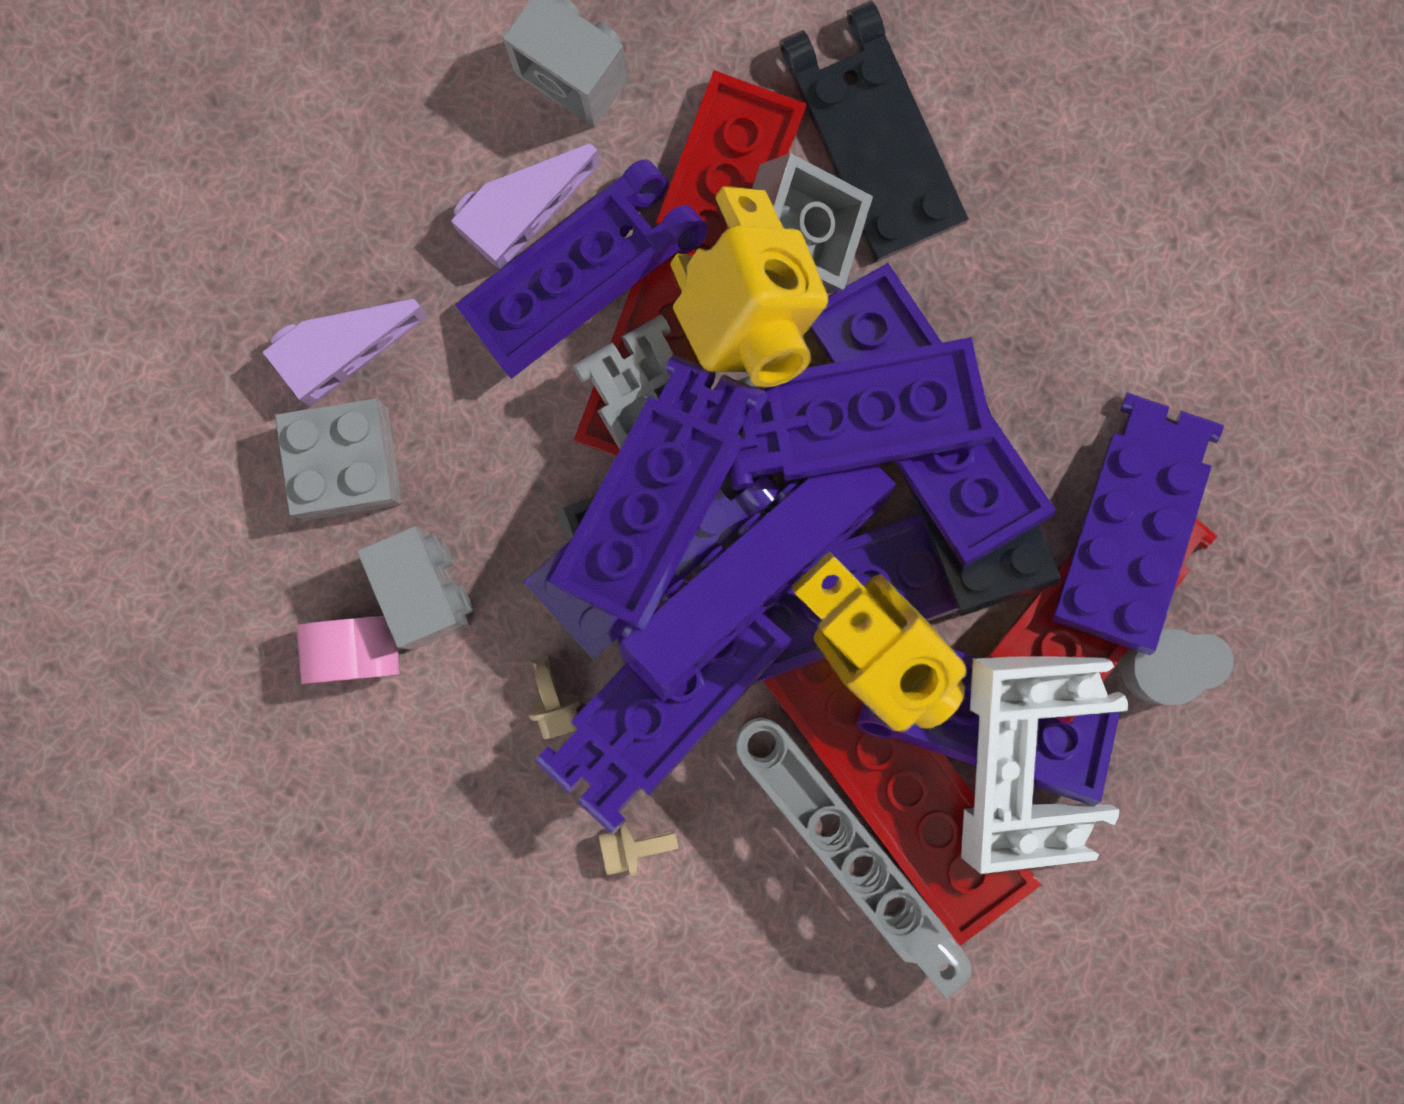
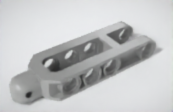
[735,717,972,1000]

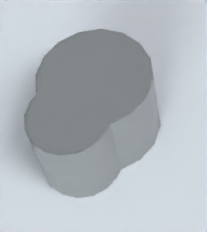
[1120,629,1233,705]

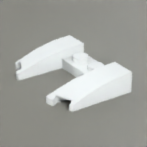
[961,657,1128,874]

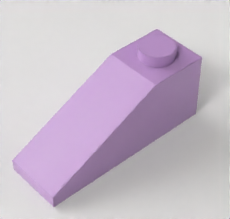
[451,143,600,270]
[263,299,428,407]

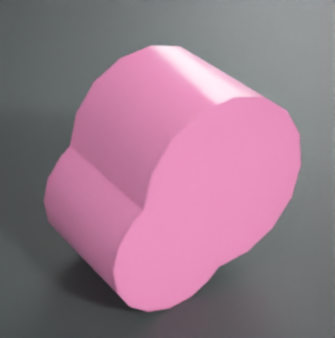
[296,616,400,684]

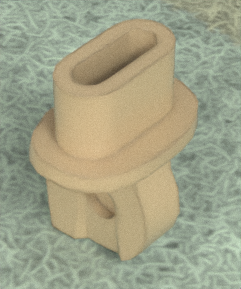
[528,655,581,739]
[599,822,679,877]

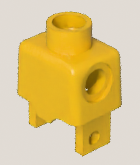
[670,187,828,387]
[791,551,965,732]

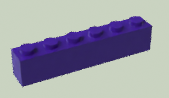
[621,464,896,702]

